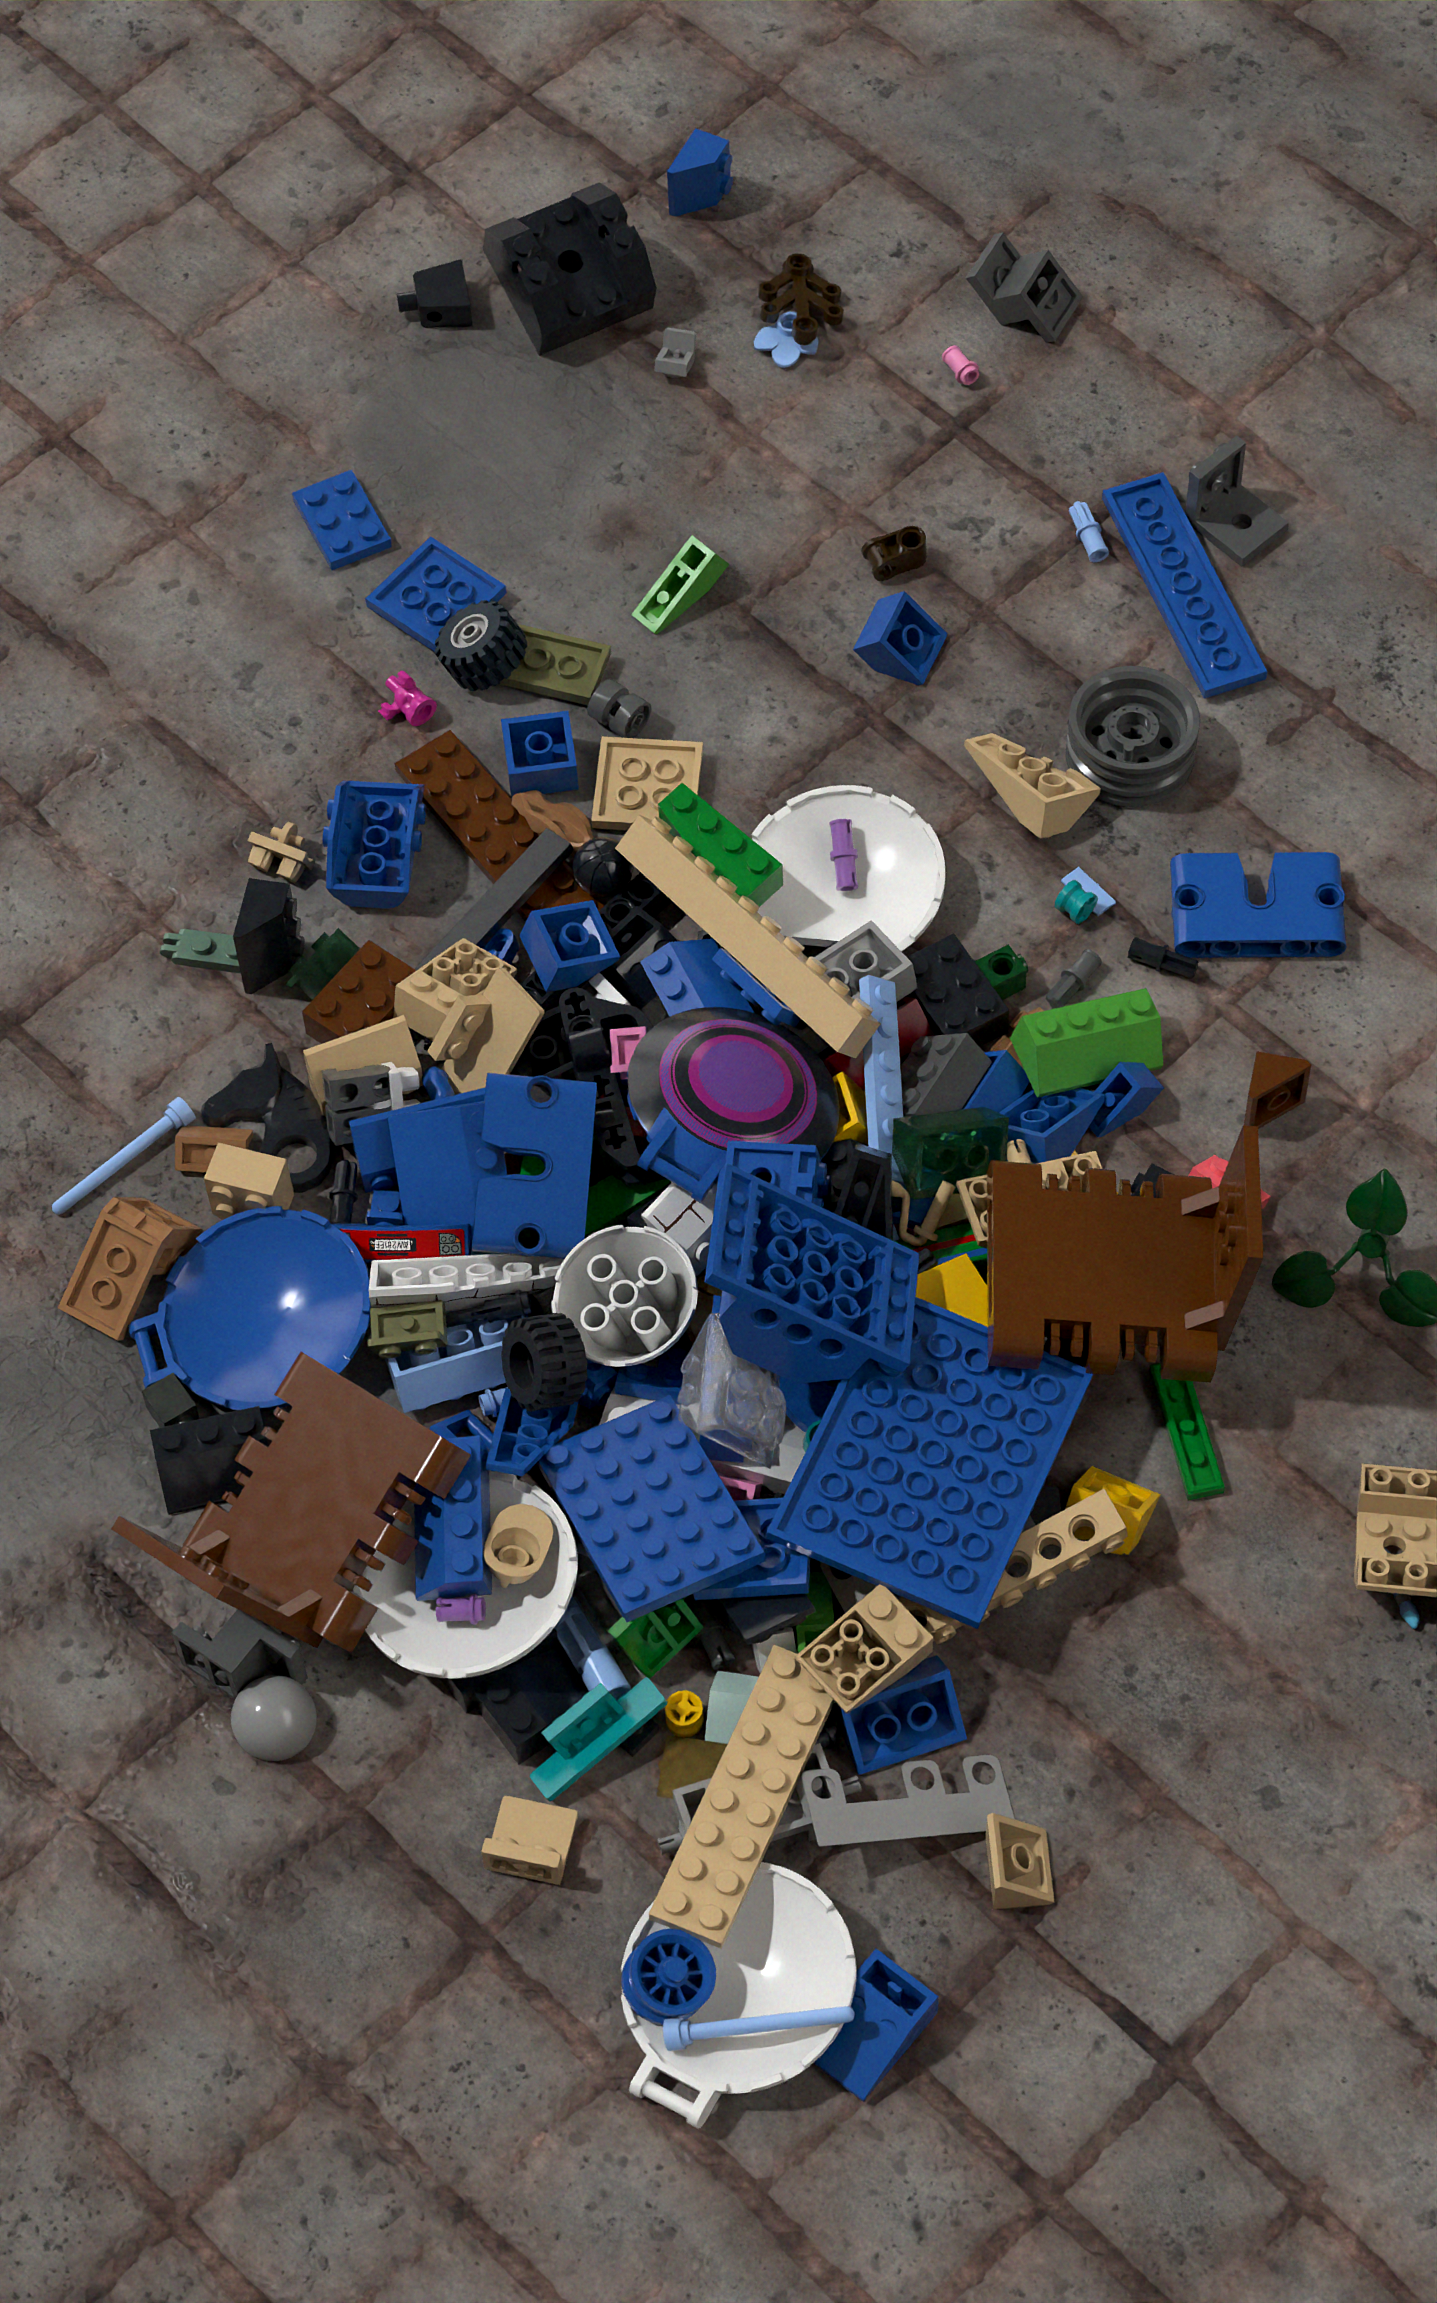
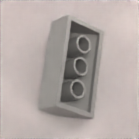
[780,920,917,1054]

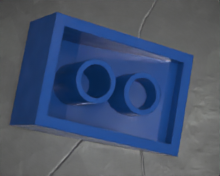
[985,1088,1105,1164]

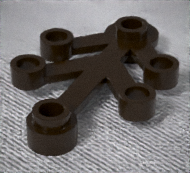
[758,253,844,345]

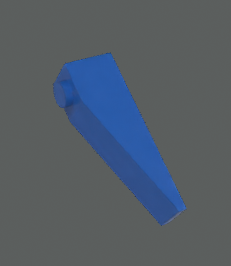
[485,1388,578,1477]

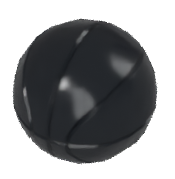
[572,837,634,897]

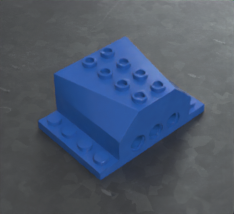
[705,1163,919,1384]

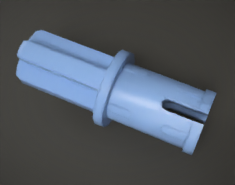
[1069,501,1109,562]

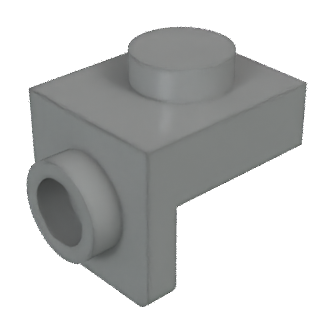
[654,327,696,378]

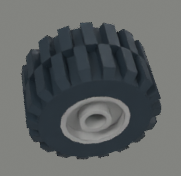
[435,600,527,691]

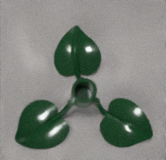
[1271,1169,1437,1327]

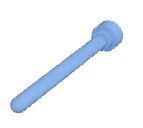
[52,1097,196,1215]
[663,2006,855,2051]

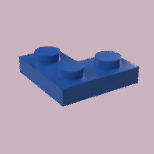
[614,1348,698,1406]

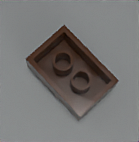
[302,940,417,1044]

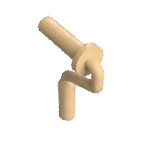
[892,1180,956,1247]

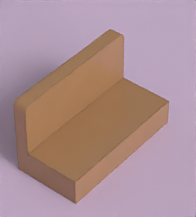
[175,1126,253,1172]

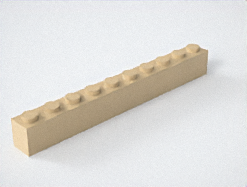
[615,815,881,1058]

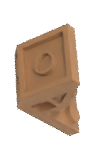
[58,1197,203,1340]

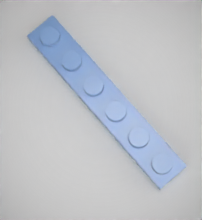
[859,975,907,1186]

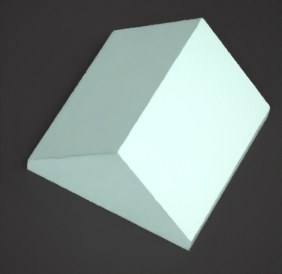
[705,1671,759,1747]

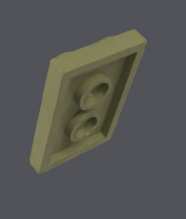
[500,624,611,705]

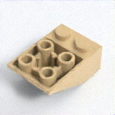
[393,938,517,1041]
[795,1584,933,1714]

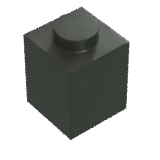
[141,1373,200,1428]

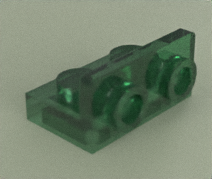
[286,928,360,1000]

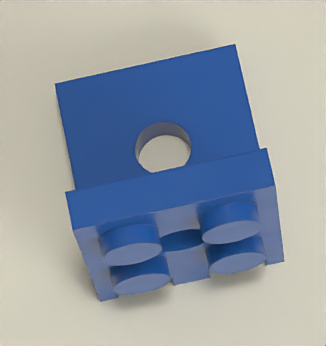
[725,1141,832,1208]

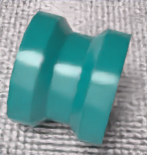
[1054,880,1098,924]

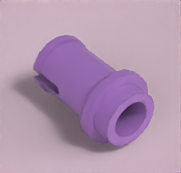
[436,1594,486,1625]

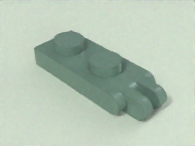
[159,929,241,973]

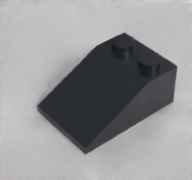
[472,1645,589,1765]

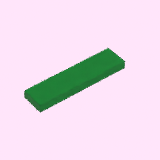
[1149,1363,1225,1500]

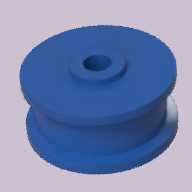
[621,1929,716,2025]

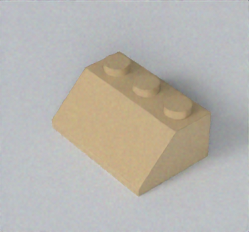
[303,1015,423,1117]

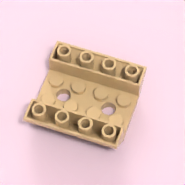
[1354,1464,1437,1597]

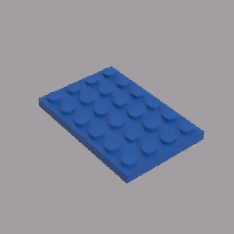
[537,1395,766,1623]

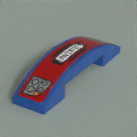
[333,1224,471,1263]

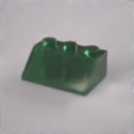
[892,1107,1009,1200]

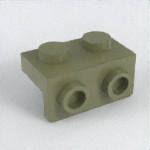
[368,1300,448,1358]

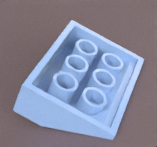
[385,1308,529,1413]

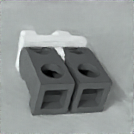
[322,1062,420,1146]

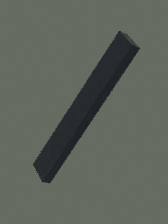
[415,828,574,970]

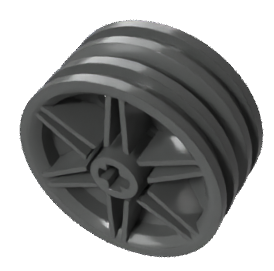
[1066,666,1200,807]

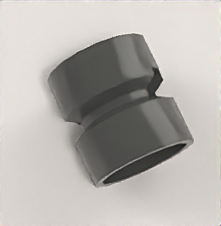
[587,679,651,738]

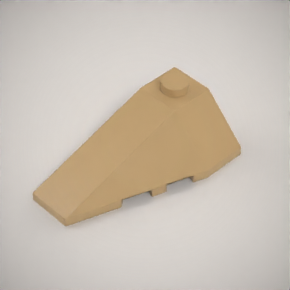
[964,733,1101,839]

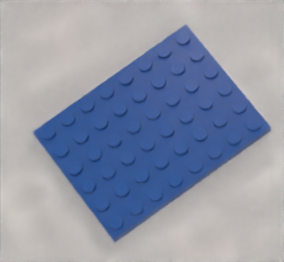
[766,1297,1093,1629]

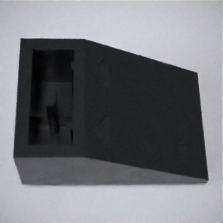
[599,906,677,1023]
[707,1593,816,1645]

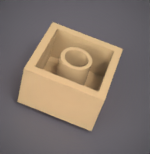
[204,1143,294,1220]

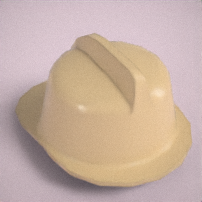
[483,1504,553,1588]

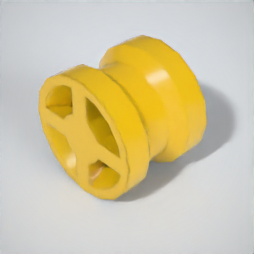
[665,1690,704,1738]

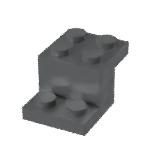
[966,232,1083,343]
[171,1609,308,1700]

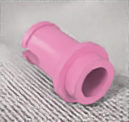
[942,345,979,385]

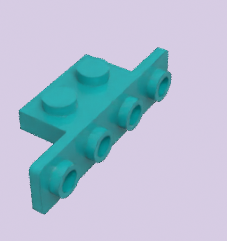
[530,1677,668,1802]

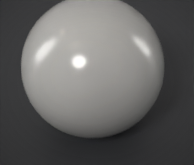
[231,1675,317,1761]

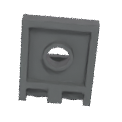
[1186,435,1289,567]

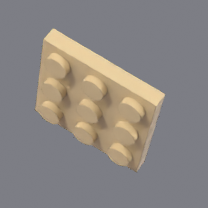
[591,736,703,830]

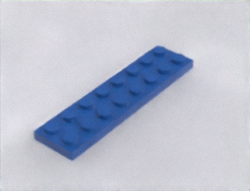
[1102,472,1267,699]

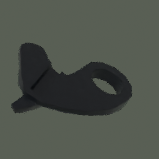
[201,1043,332,1193]

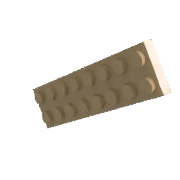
[649,1645,835,1949]

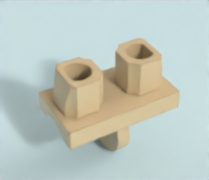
[248,822,315,883]

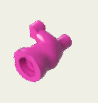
[378,671,437,726]

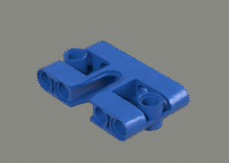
[1170,852,1346,958]
[472,1073,597,1259]

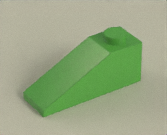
[631,535,729,635]

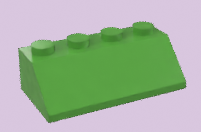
[1010,988,1163,1098]

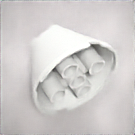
[551,1225,698,1367]

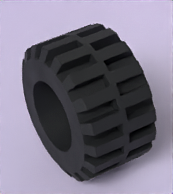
[501,1313,588,1412]

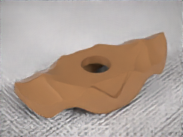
[511,790,594,858]

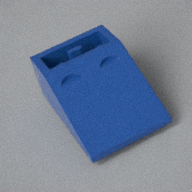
[814,1949,939,2102]

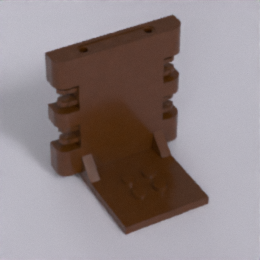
[987,1125,1263,1383]
[111,1351,471,1653]

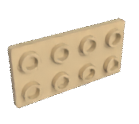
[427,968,544,1095]

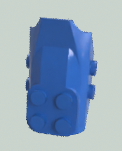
[323,781,426,908]

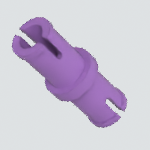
[829,819,858,891]

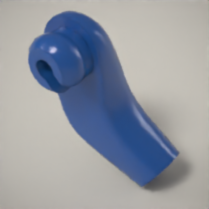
[422,1066,455,1101]

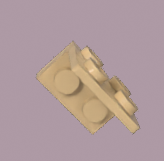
[481,1796,578,1885]

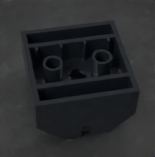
[483,182,657,356]

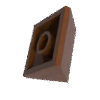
[1244,1051,1311,1129]

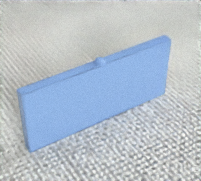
[1061,867,1116,916]

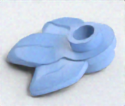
[754,312,818,368]

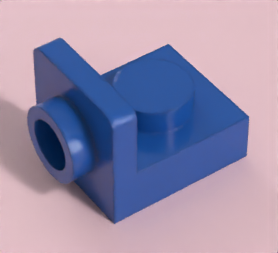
[366,1190,405,1225]

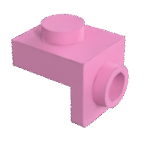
[609,1026,647,1079]

